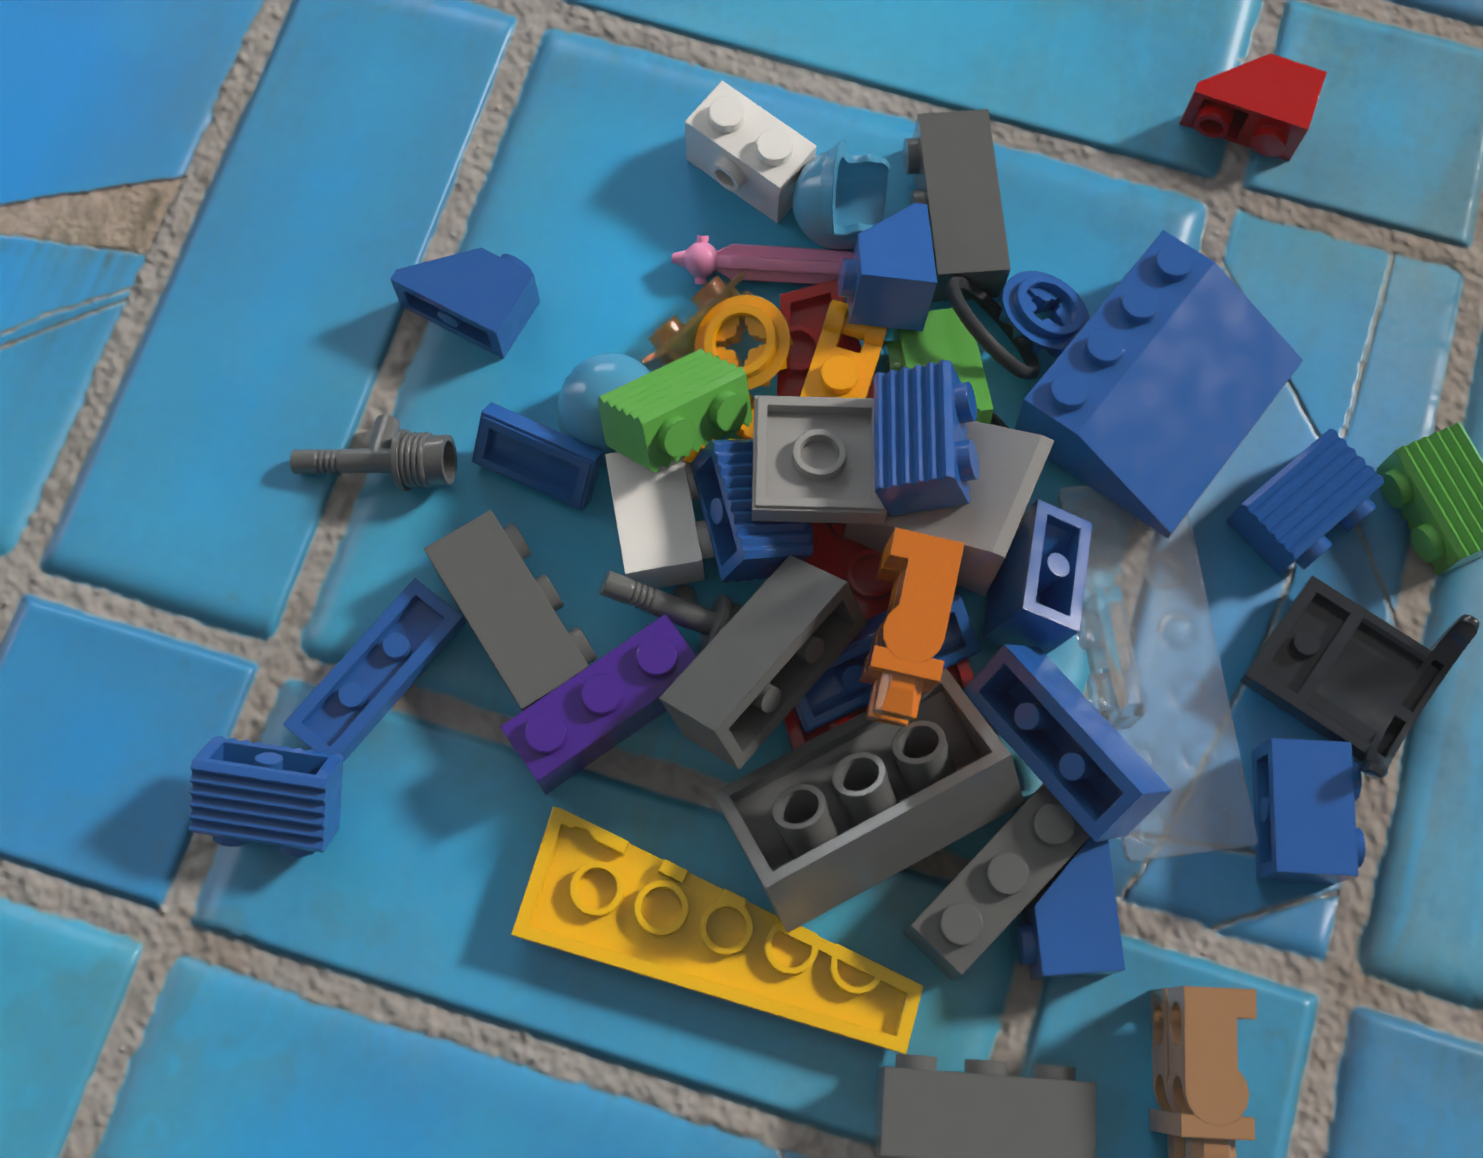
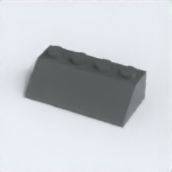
[713,668,1025,933]

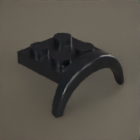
[1240,575,1480,780]

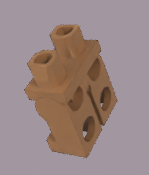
[1149,986,1257,1158]

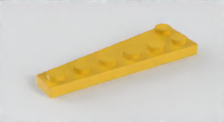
[511,806,923,1054]

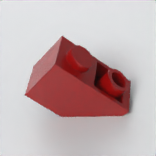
[1179,53,1327,161]

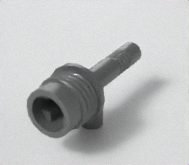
[290,414,457,491]
[599,570,743,653]

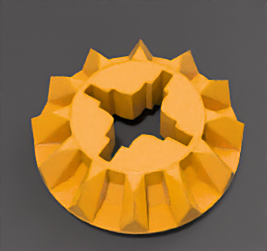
[694,295,793,390]

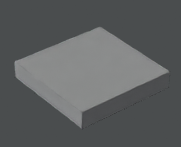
[751,395,887,524]

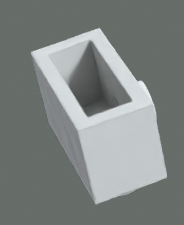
[685,81,817,224]
[605,452,714,589]

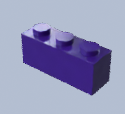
[500,614,697,795]

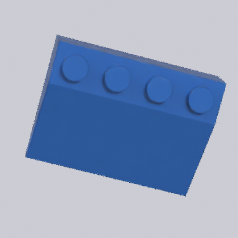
[1015,230,1303,539]

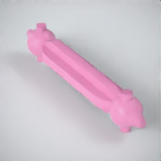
[672,235,854,285]

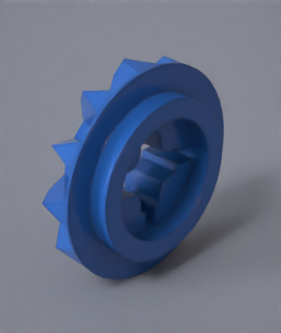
[997,271,1090,358]

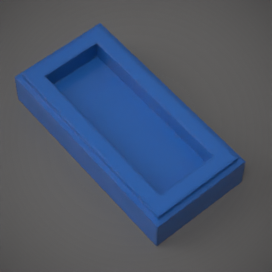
[472,402,604,511]

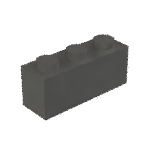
[903,109,1011,302]
[424,510,597,711]
[659,555,868,770]
[903,784,1090,980]
[874,1054,1096,1158]

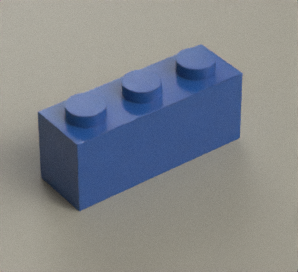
[963,644,1172,842]

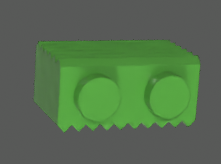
[597,348,753,473]
[1377,422,1483,575]

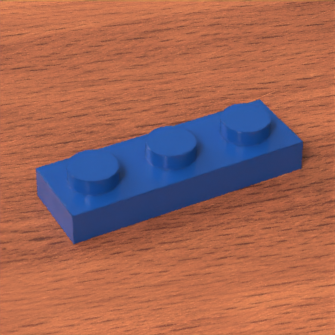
[283,578,466,762]

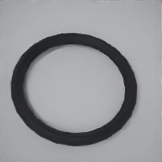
[946,277,1040,380]

